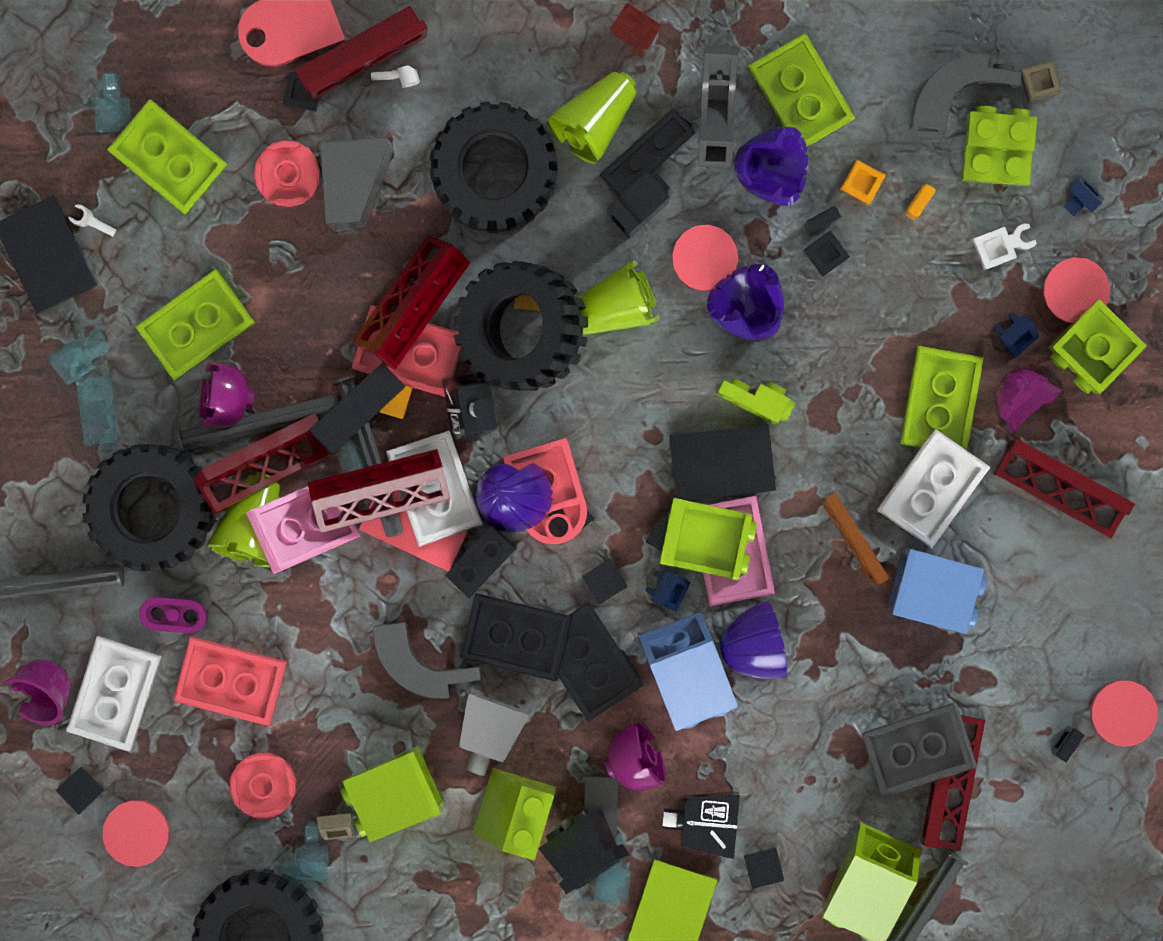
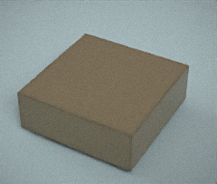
[1019,60,1062,102]
[317,813,356,840]

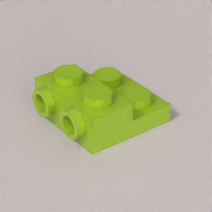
[962,106,1037,186]
[1048,299,1147,394]
[716,378,796,425]

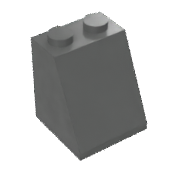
[320,138,393,235]

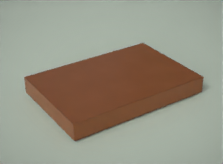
[820,492,890,585]

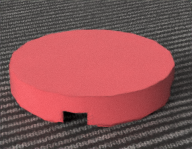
[254,140,321,207]
[672,224,738,291]
[1042,257,1110,324]
[1090,680,1158,746]
[230,752,296,819]
[102,800,170,867]

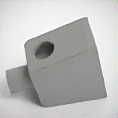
[459,691,530,776]

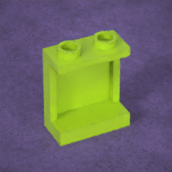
[659,498,757,580]

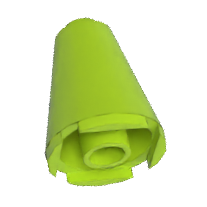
[547,72,636,164]
[578,260,659,335]
[207,472,280,568]

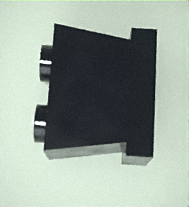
[607,172,670,239]
[445,526,517,598]
[538,809,630,894]

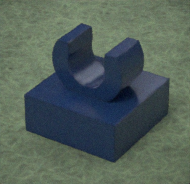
[1064,175,1104,216]
[995,313,1039,359]
[646,570,691,612]

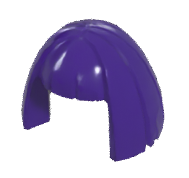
[733,127,808,206]
[707,264,784,342]
[475,463,553,532]
[720,601,787,679]

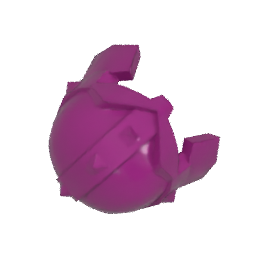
[995,369,1062,434]
[4,659,72,725]

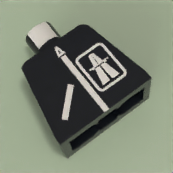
[442,373,497,441]
[662,791,740,859]

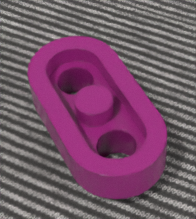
[139,597,208,633]

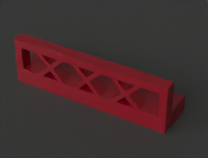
[295,6,428,101]
[352,235,471,370]
[194,413,329,514]
[994,439,1135,539]
[307,449,451,533]
[920,715,985,851]

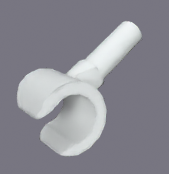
[371,66,420,88]
[69,204,117,237]

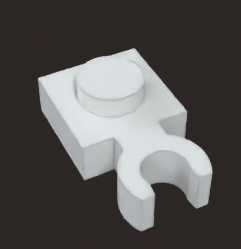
[972,224,1037,271]

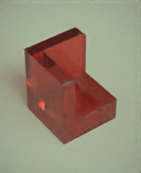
[610,3,661,58]

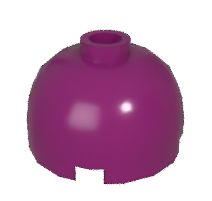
[199,361,254,428]
[605,722,666,791]

